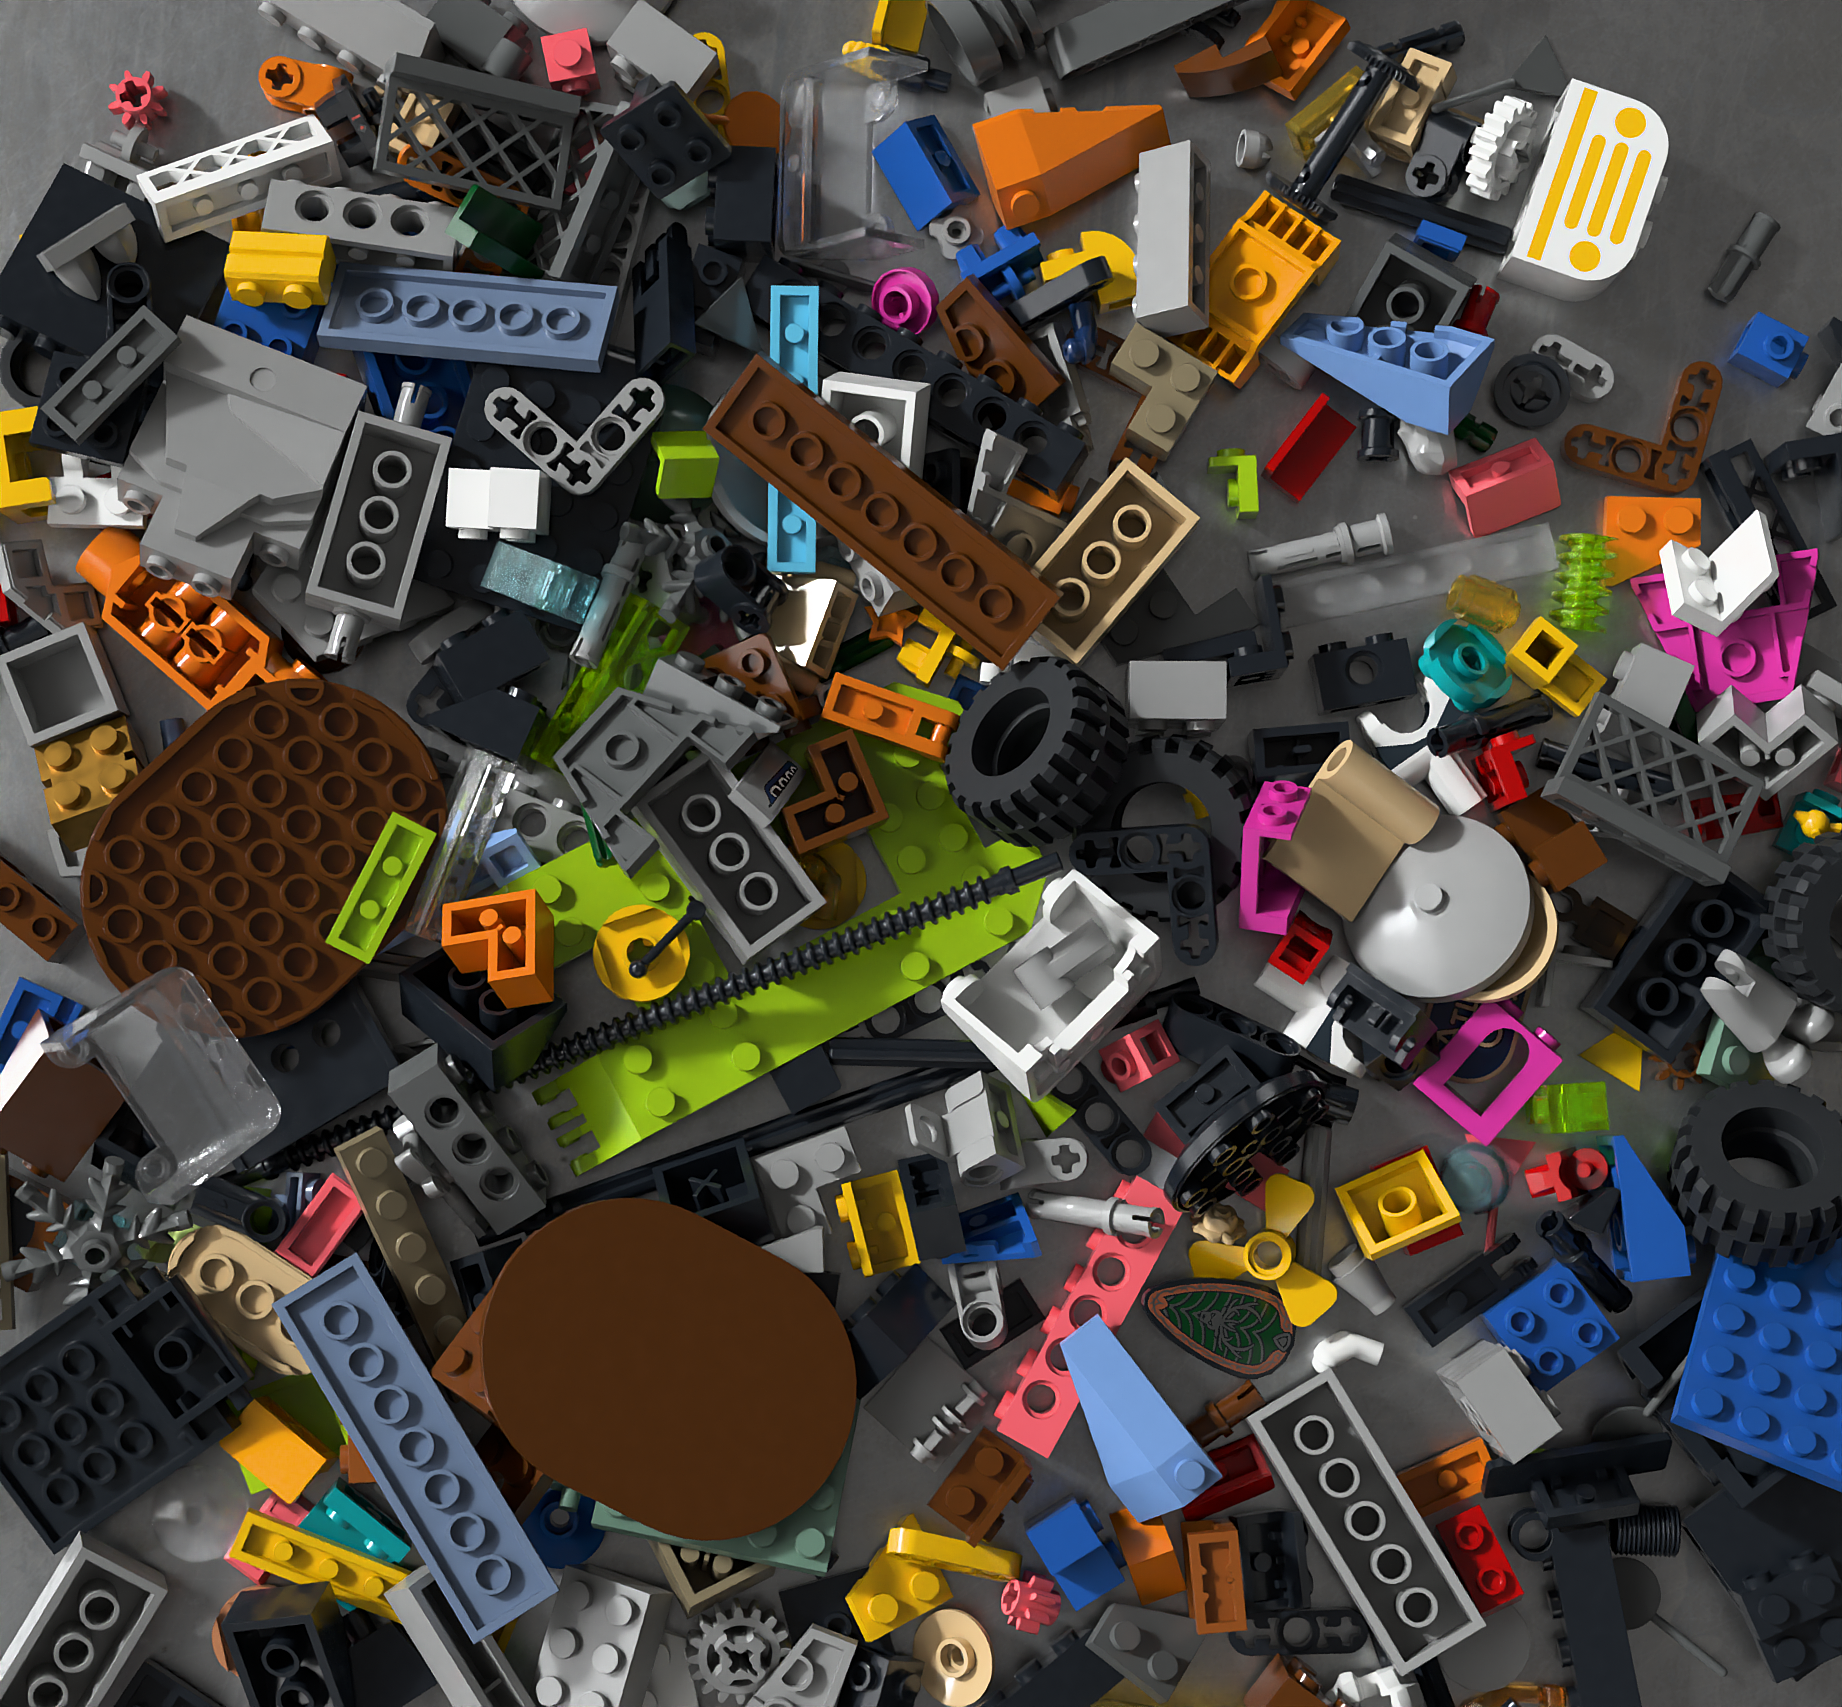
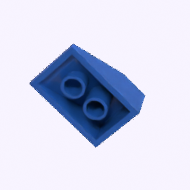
[1596,1135,1696,1282]

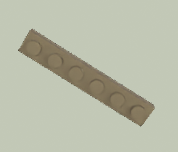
[334,1126,468,1404]

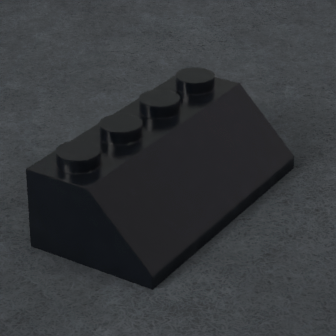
[1580,871,1770,1064]

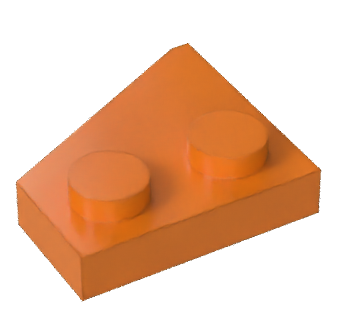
[1602,496,1701,589]

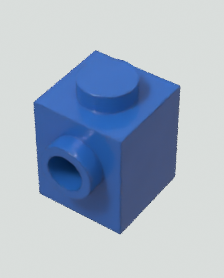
[1727,311,1809,388]

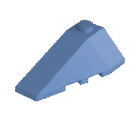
[1280,313,1495,435]
[1059,1313,1223,1523]

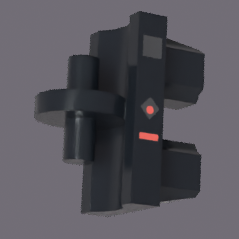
[314,74,400,168]

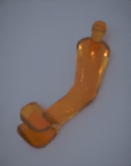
[1463,1684,1566,1707]

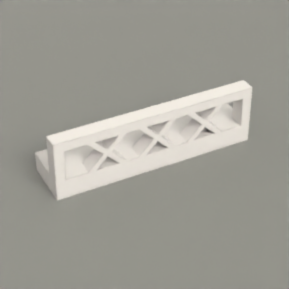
[136,114,342,243]

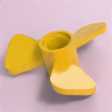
[1188,1173,1338,1327]

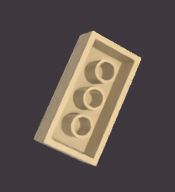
[1031,457,1200,667]

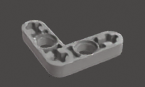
[484,378,666,496]

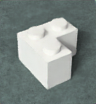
[446,467,552,543]

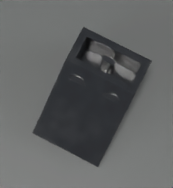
[1248,721,1350,801]

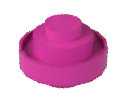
[871,267,939,335]

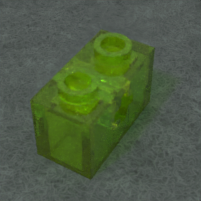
[1525,1081,1609,1134]

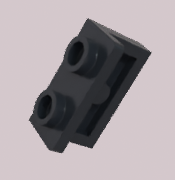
[1228,1508,1313,1615]
[837,1646,925,1707]

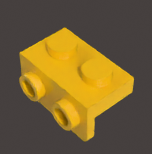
[835,1169,921,1278]

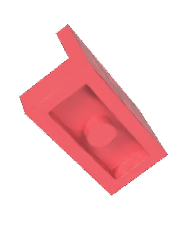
[1448,437,1561,539]

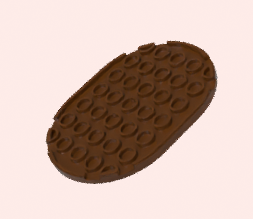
[80,678,449,1038]
[479,1198,857,1541]

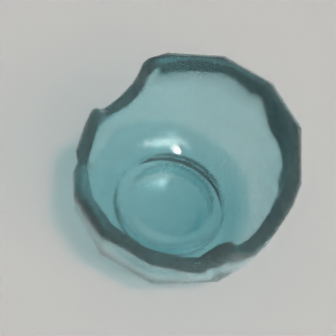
[1439,1140,1515,1215]

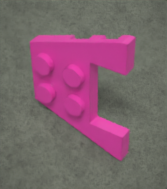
[1630,548,1820,713]

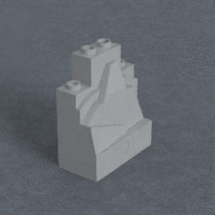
[117,315,367,601]

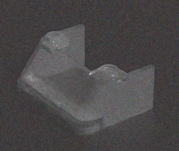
[777,46,928,261]

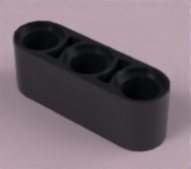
[1162,991,1301,1083]
[1050,1062,1152,1176]

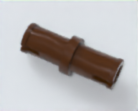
[1185,1379,1267,1448]

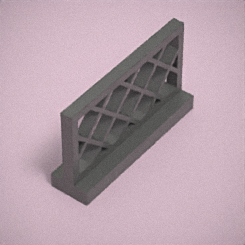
[373,52,581,213]
[502,100,641,285]
[1540,691,1765,886]

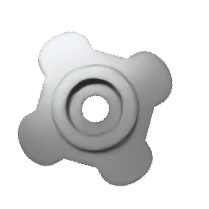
[929,205,984,260]

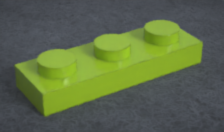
[325,812,437,964]

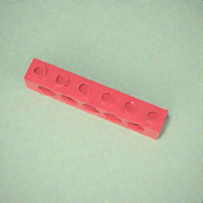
[993,1175,1183,1459]

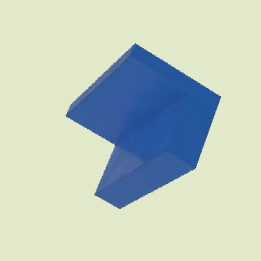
[871,115,981,232]

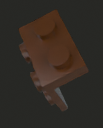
[703,633,823,757]

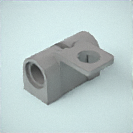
[905,1071,1026,1188]

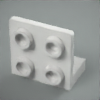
[1659,510,1779,637]

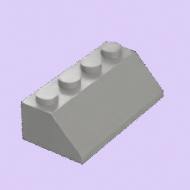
[256,0,446,98]

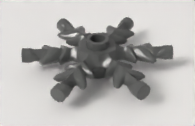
[620,471,788,642]
[1,1156,193,1306]

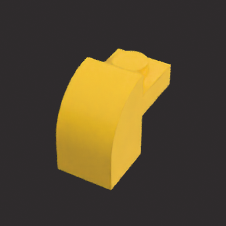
[1039,231,1137,315]
[1505,616,1608,718]

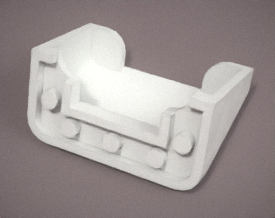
[941,868,1162,1103]

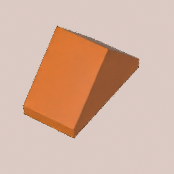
[1109,1508,1187,1606]

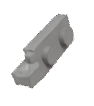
[1026,322,1094,452]

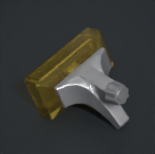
[1285,65,1386,179]

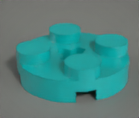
[1418,619,1512,713]

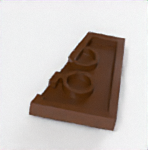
[935,273,1066,431]

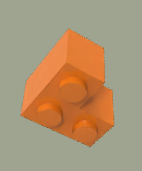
[442,889,554,1009]

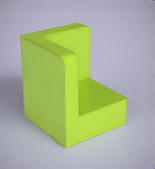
[651,431,720,499]

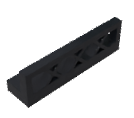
[1699,438,1837,620]

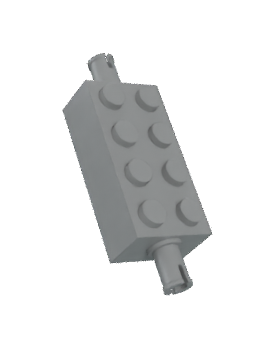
[305,382,452,664]

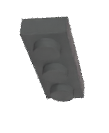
[40,305,182,446]

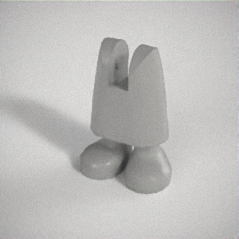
[1700,949,1835,1084]

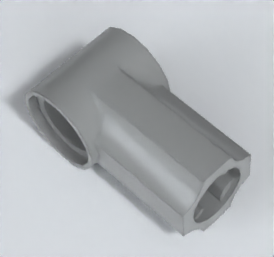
[1013,919,1115,1010]

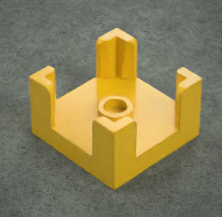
[0,406,56,524]

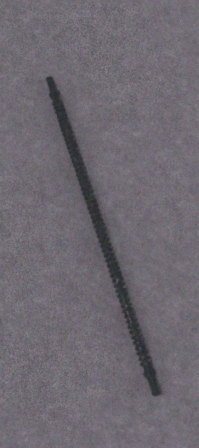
[217,852,1064,1187]

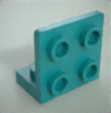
[298,1477,412,1611]

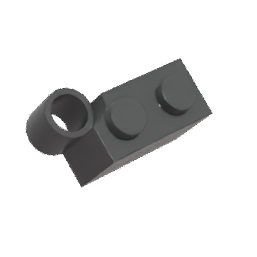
[426,0,533,81]

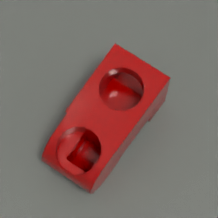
[1690,792,1784,843]
[1267,909,1333,985]

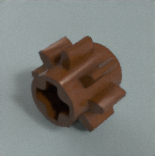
[1648,1040,1705,1090]

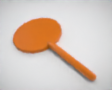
[703,91,789,154]

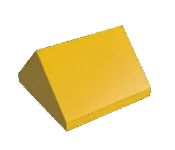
[1335,1149,1462,1261]

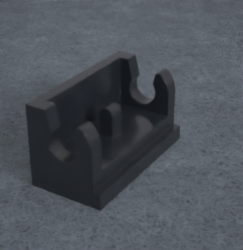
[1326,962,1438,1070]

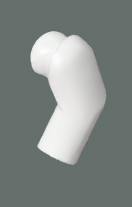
[1312,1330,1384,1373]

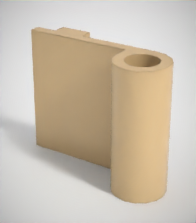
[1262,740,1440,922]

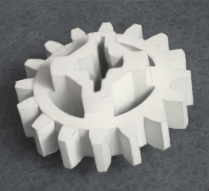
[1465,95,1538,201]

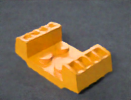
[1165,190,1341,389]

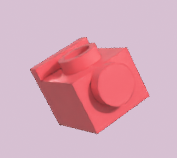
[1098,1019,1181,1093]

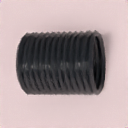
[1609,1503,1681,1558]

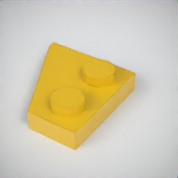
[845,1513,954,1642]

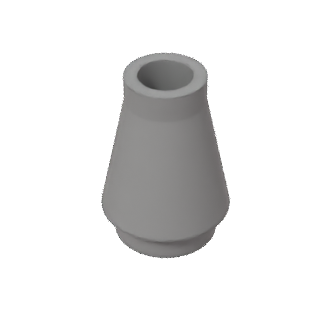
[1327,1243,1396,1315]

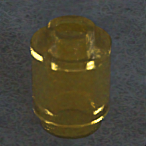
[1446,574,1521,634]

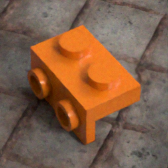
[1245,0,1351,101]

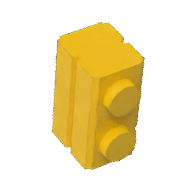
[224,231,336,309]

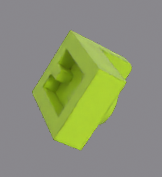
[1207,448,1259,520]

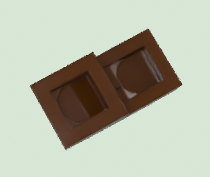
[1174,36,1284,97]

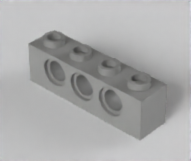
[261,179,459,272]

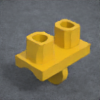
[896,608,981,689]

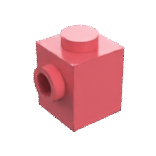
[540,28,601,96]

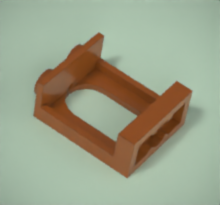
[1180,1517,1247,1635]

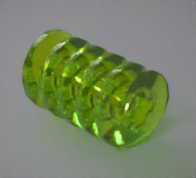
[1548,532,1619,634]

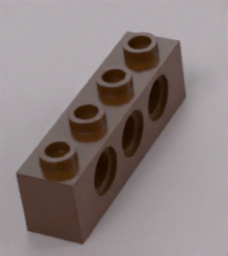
[0,852,86,964]

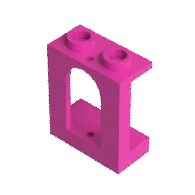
[1239,780,1312,935]
[1413,999,1563,1147]

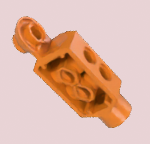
[76,527,327,711]

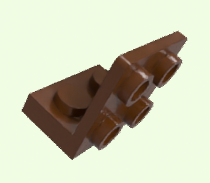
[927,1426,1034,1548]

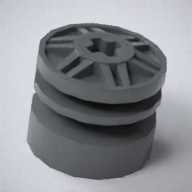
[925,0,1045,86]

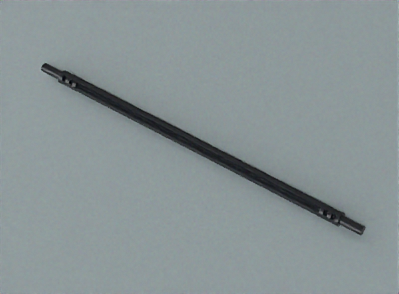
[474,976,1201,1247]

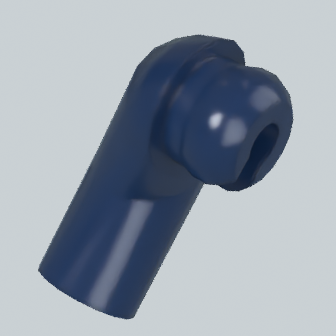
[1063,301,1098,365]

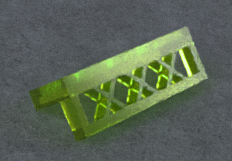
[530,593,690,776]

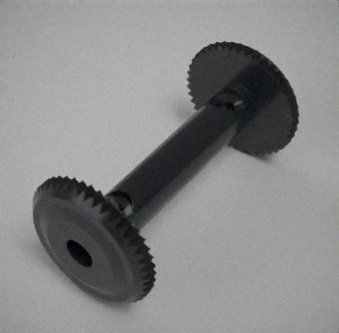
[1266,40,1420,222]

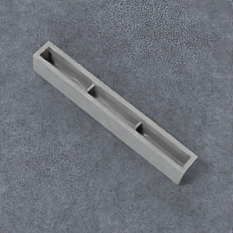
[384,1565,536,1707]

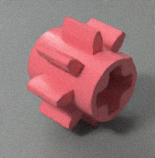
[108,70,168,131]
[1001,1570,1061,1635]

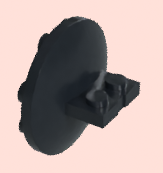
[1153,1044,1330,1218]

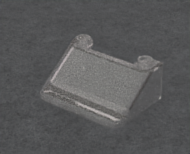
[39,967,281,1205]

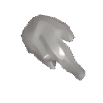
[1397,419,1457,476]

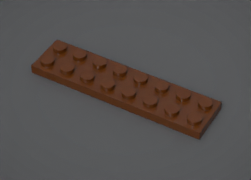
[703,351,1064,671]

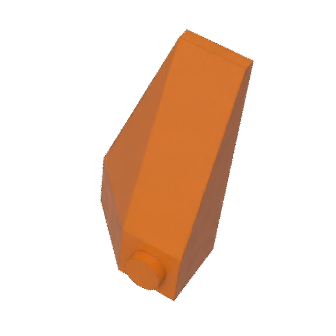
[972,105,1171,230]

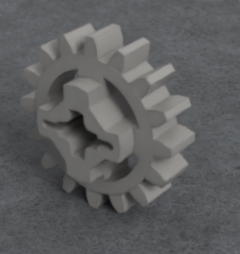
[685,1598,791,1705]

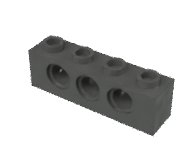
[388,1042,549,1235]

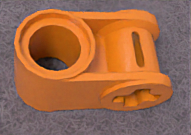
[258,56,354,120]

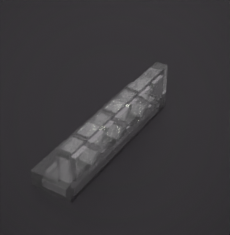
[404,745,518,943]

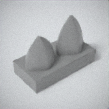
[36,203,137,301]

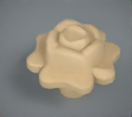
[1189,1202,1247,1245]

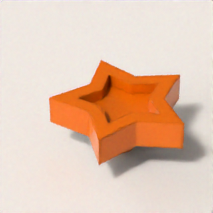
[864,606,919,647]

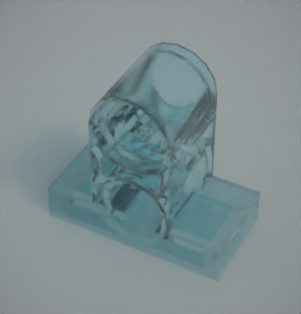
[480,540,599,624]

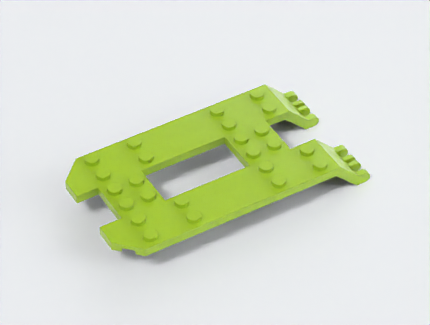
[490,682,1046,1177]

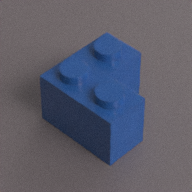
[1024,1493,1127,1612]

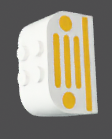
[1497,78,1669,302]

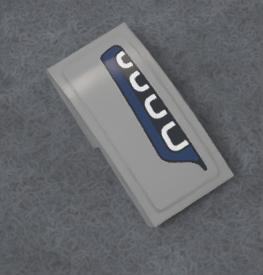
[727,741,806,829]

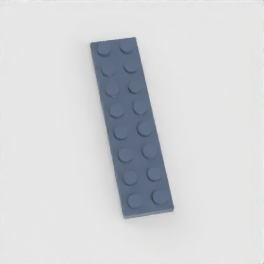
[271,1252,560,1644]

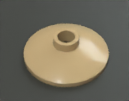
[913,1609,995,1707]

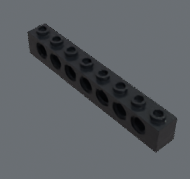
[745,255,1089,503]

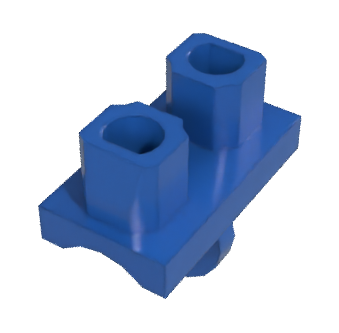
[956,226,1044,301]

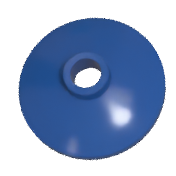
[522,1488,606,1569]

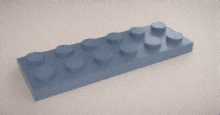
[317,262,620,373]

